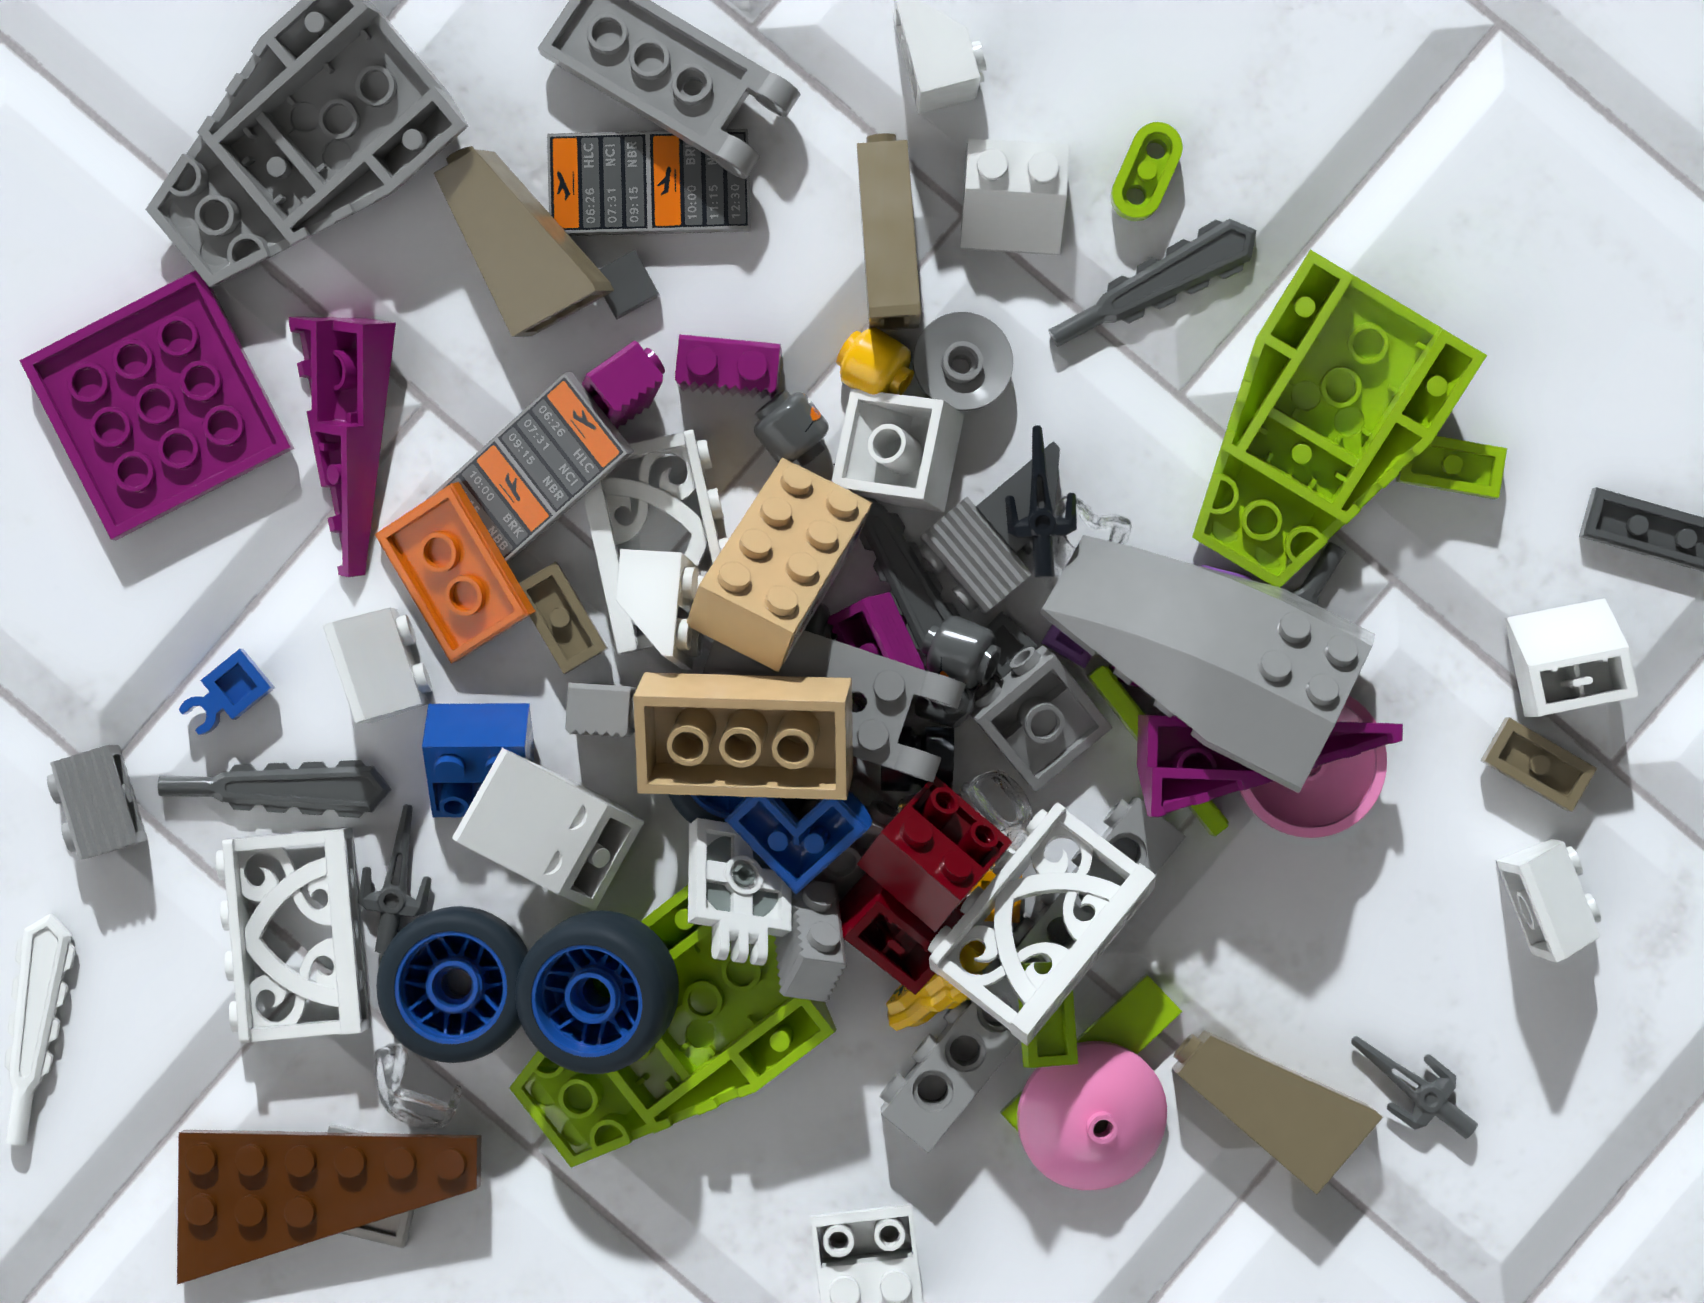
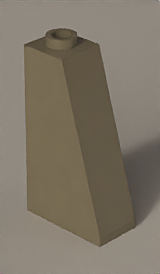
[857,133,921,331]
[433,146,614,337]
[1172,1030,1383,1195]

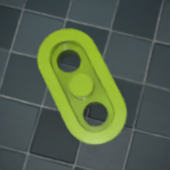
[1110,122,1183,221]

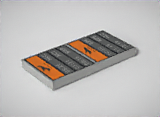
[547,129,751,236]
[426,371,634,564]

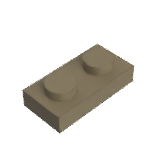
[519,562,609,674]
[1480,717,1597,812]

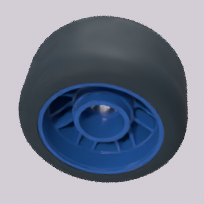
[376,906,528,1063]
[515,910,679,1074]

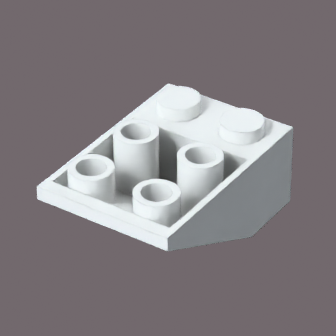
[452,748,644,911]

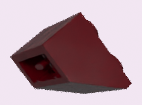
[857,776,1013,932]
[839,873,968,995]

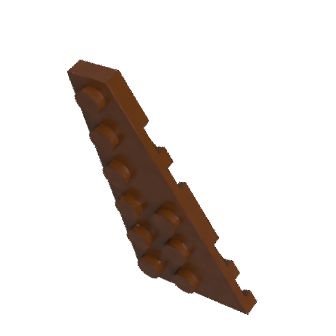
[177,1130,482,1285]

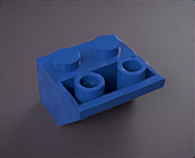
[422,703,534,818]

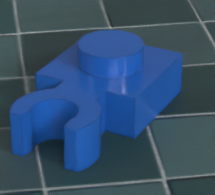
[179,648,275,735]

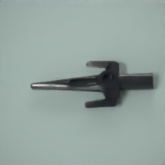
[1005,425,1077,578]

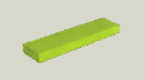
[1086,665,1229,837]
[1000,974,1182,1131]

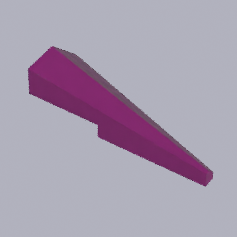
[289,316,396,577]
[1137,715,1403,817]

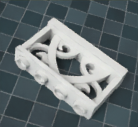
[583,429,729,655]
[928,802,1156,1046]
[216,828,370,1043]

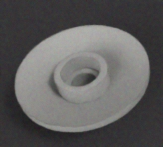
[913,312,1013,411]

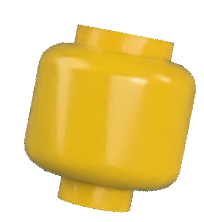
[836,327,914,395]

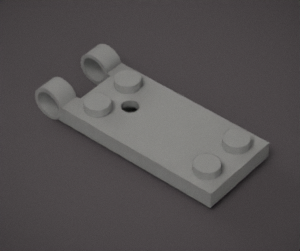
[538,0,801,179]
[702,630,966,782]

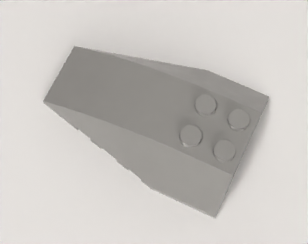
[145,0,469,287]
[1040,535,1375,793]

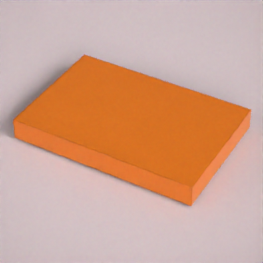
[375,482,536,664]

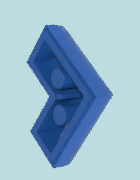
[724,791,872,894]

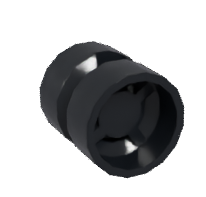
[881,726,954,792]

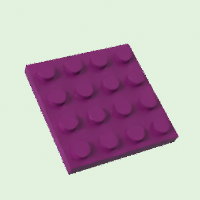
[19,270,294,541]

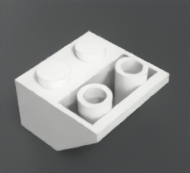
[616,549,704,670]
[1504,598,1639,717]
[810,1204,924,1303]

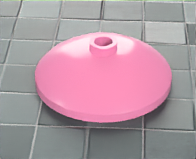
[1240,696,1387,838]
[1017,1041,1167,1190]

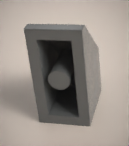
[976,441,1060,555]

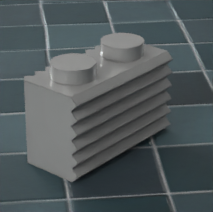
[919,497,1032,614]
[565,683,637,738]
[47,745,147,860]
[774,880,847,1002]

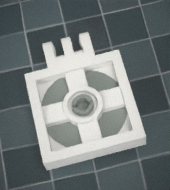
[688,818,792,966]

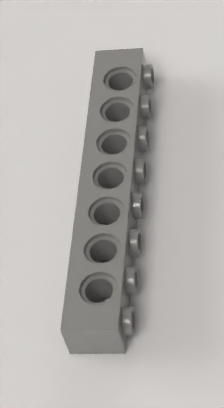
[879,796,1186,1153]

